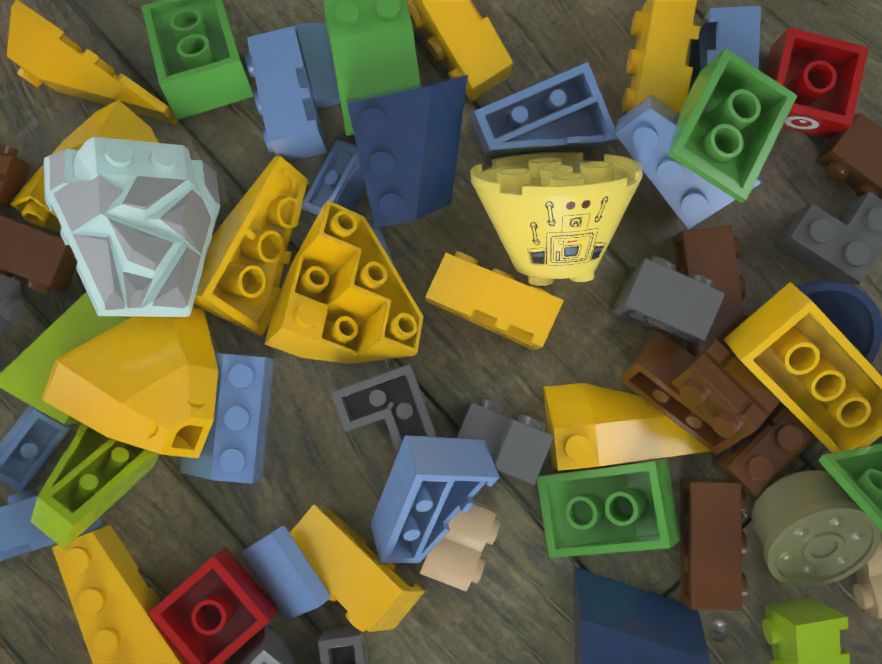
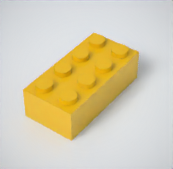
[723,282,882,453]

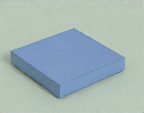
[242,525,331,620]

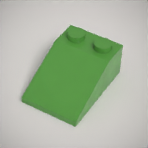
[141,0,254,120]
[323,0,420,136]
[667,48,797,203]
[818,443,882,531]
[537,457,681,558]

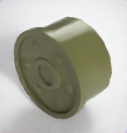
[751,470,881,587]

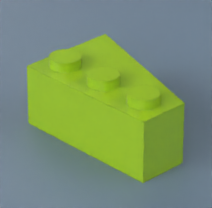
[30,423,160,549]
[762,597,850,664]

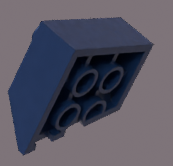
[347,75,468,229]
[574,566,711,664]

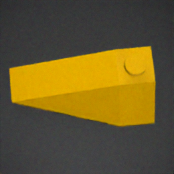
[7,0,178,124]
[194,156,308,336]
[543,383,711,471]

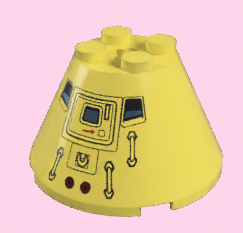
[470,152,643,286]

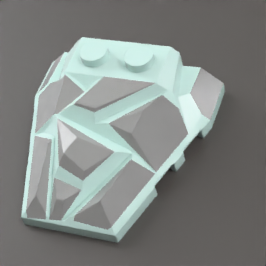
[43,137,221,317]

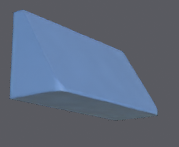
[295,23,340,109]
[301,139,366,217]
[0,405,72,492]

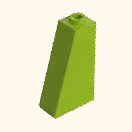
[0,292,132,425]

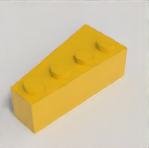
[52,525,190,664]

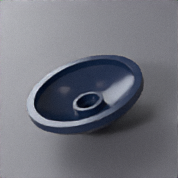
[797,280,882,364]

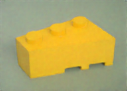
[407,0,513,102]
[622,0,701,114]
[425,251,564,351]
[290,504,425,632]

